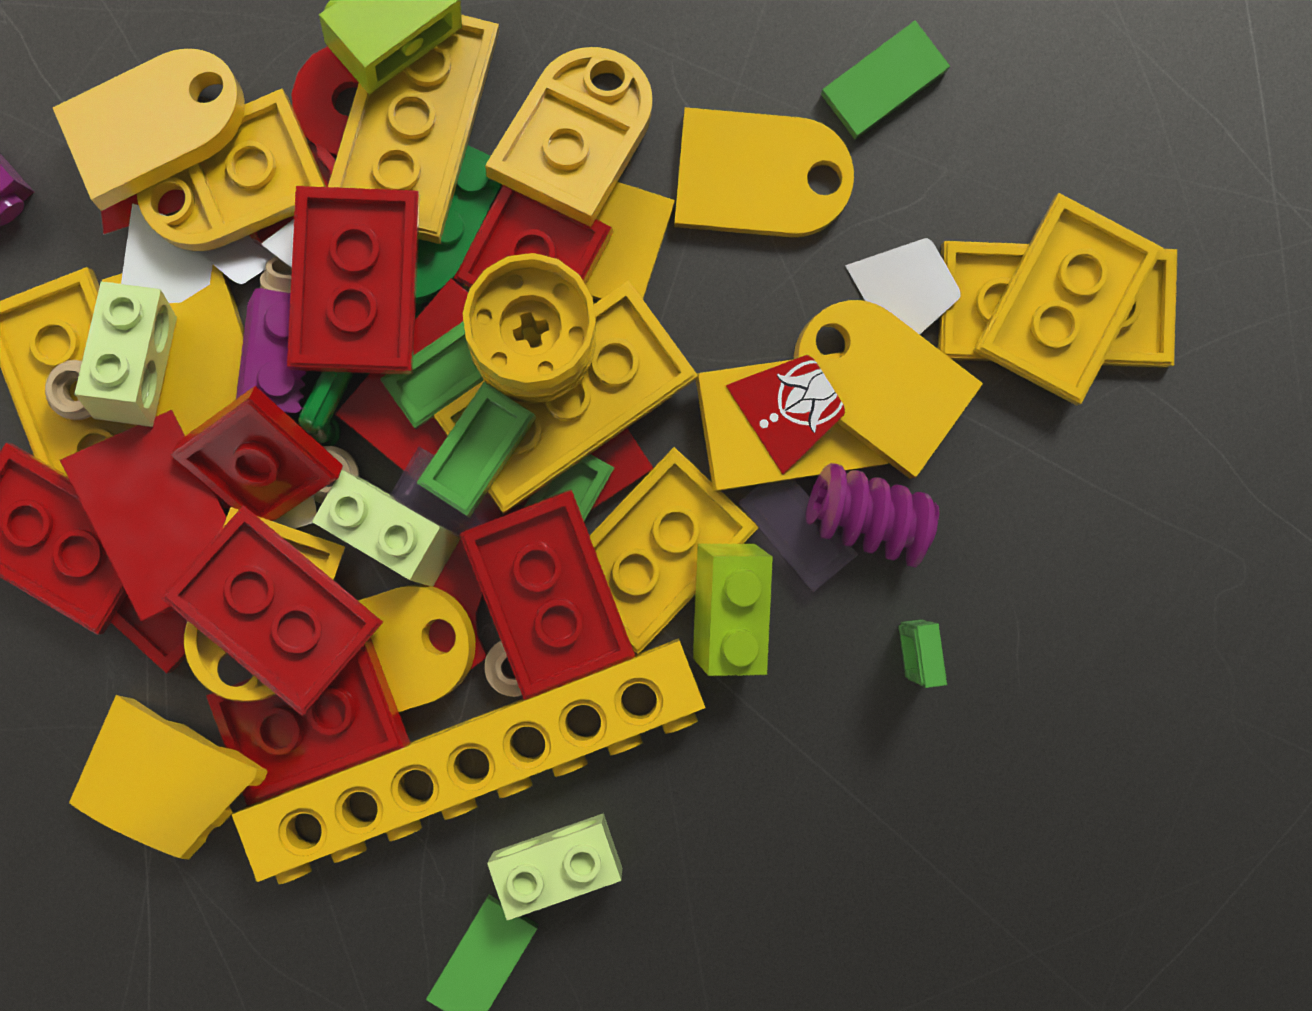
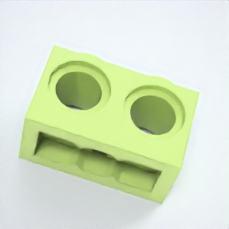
[74,281,177,427]
[312,470,461,587]
[487,813,623,920]

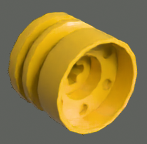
[463,253,596,404]

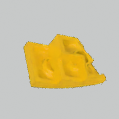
[69,695,268,860]

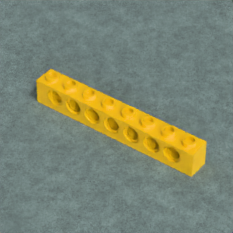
[232,638,705,885]

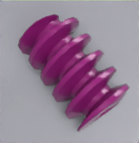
[805,463,939,568]

